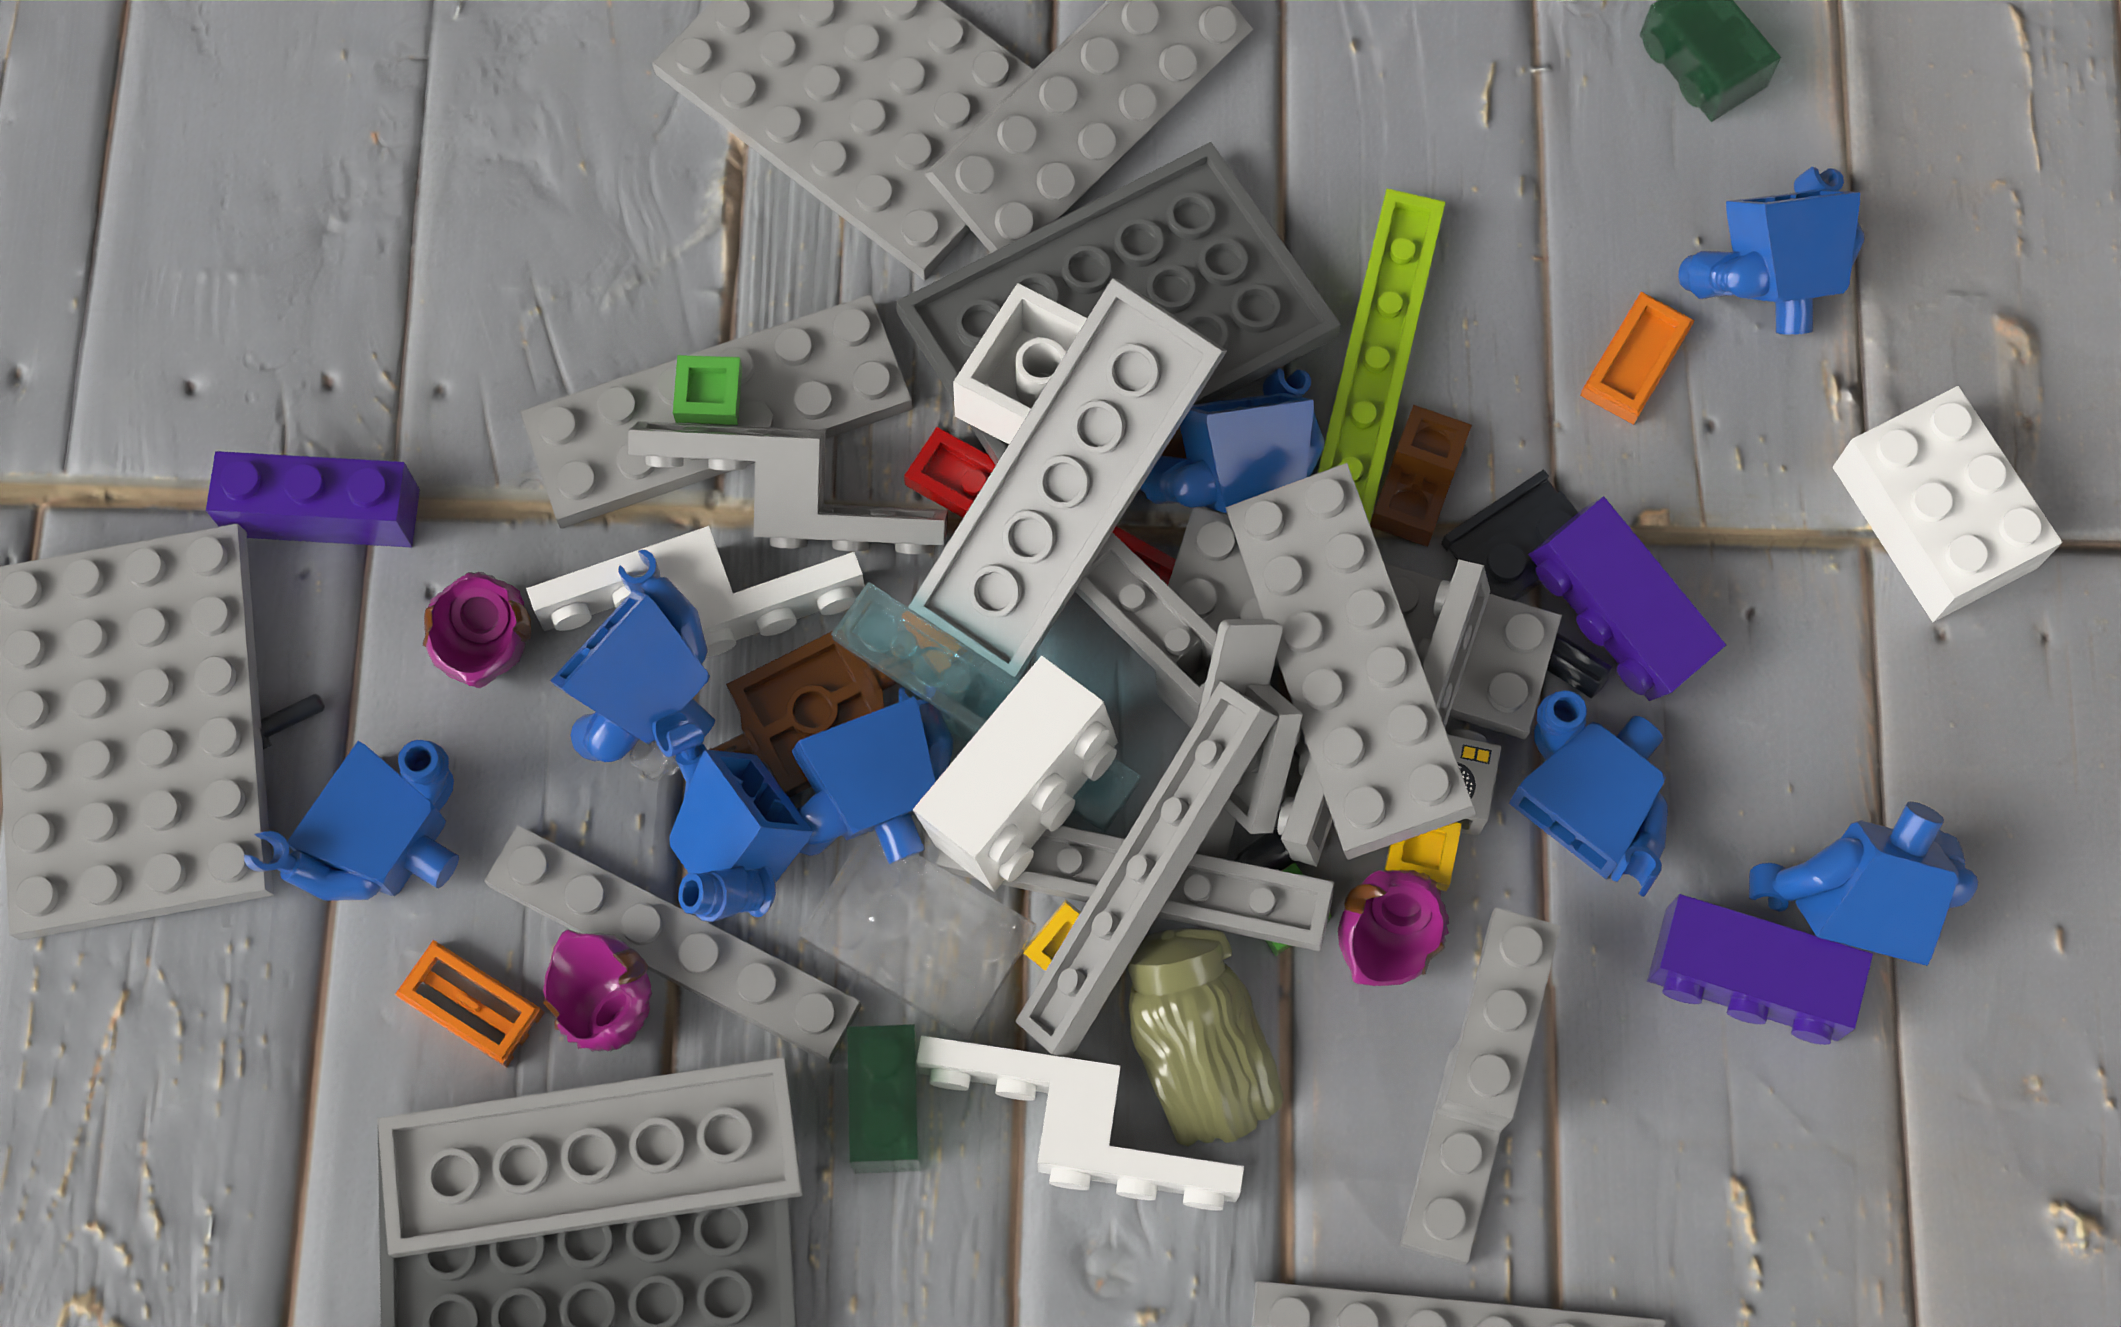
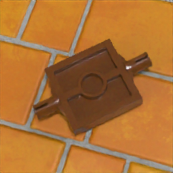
[709,627,916,798]

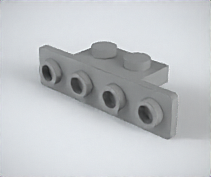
[1196,619,1303,859]

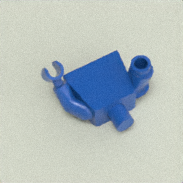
[1678,167,1865,335]
[1140,368,1324,513]
[550,550,715,762]
[792,682,954,865]
[1509,691,1668,897]
[652,711,813,921]
[244,740,459,901]
[1749,801,1978,966]

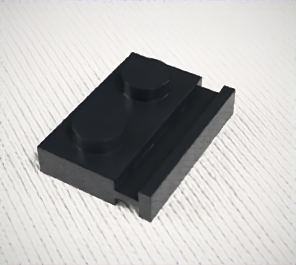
[1441,469,1578,601]

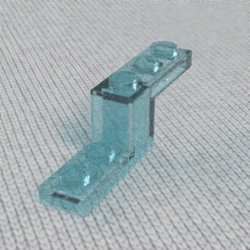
[831,582,1141,833]

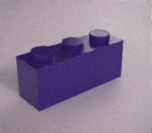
[206,451,420,548]
[1528,496,1726,701]
[1647,894,1873,1045]

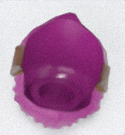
[423,572,531,688]
[1338,870,1449,986]
[543,929,652,1052]

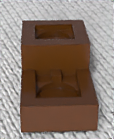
[1370,404,1472,547]

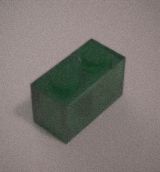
[1639,0,1781,122]
[847,1024,921,1174]

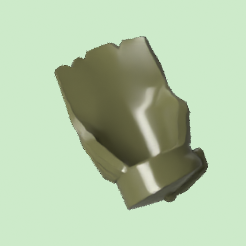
[1127,927,1284,1147]

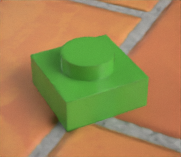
[673,355,742,425]

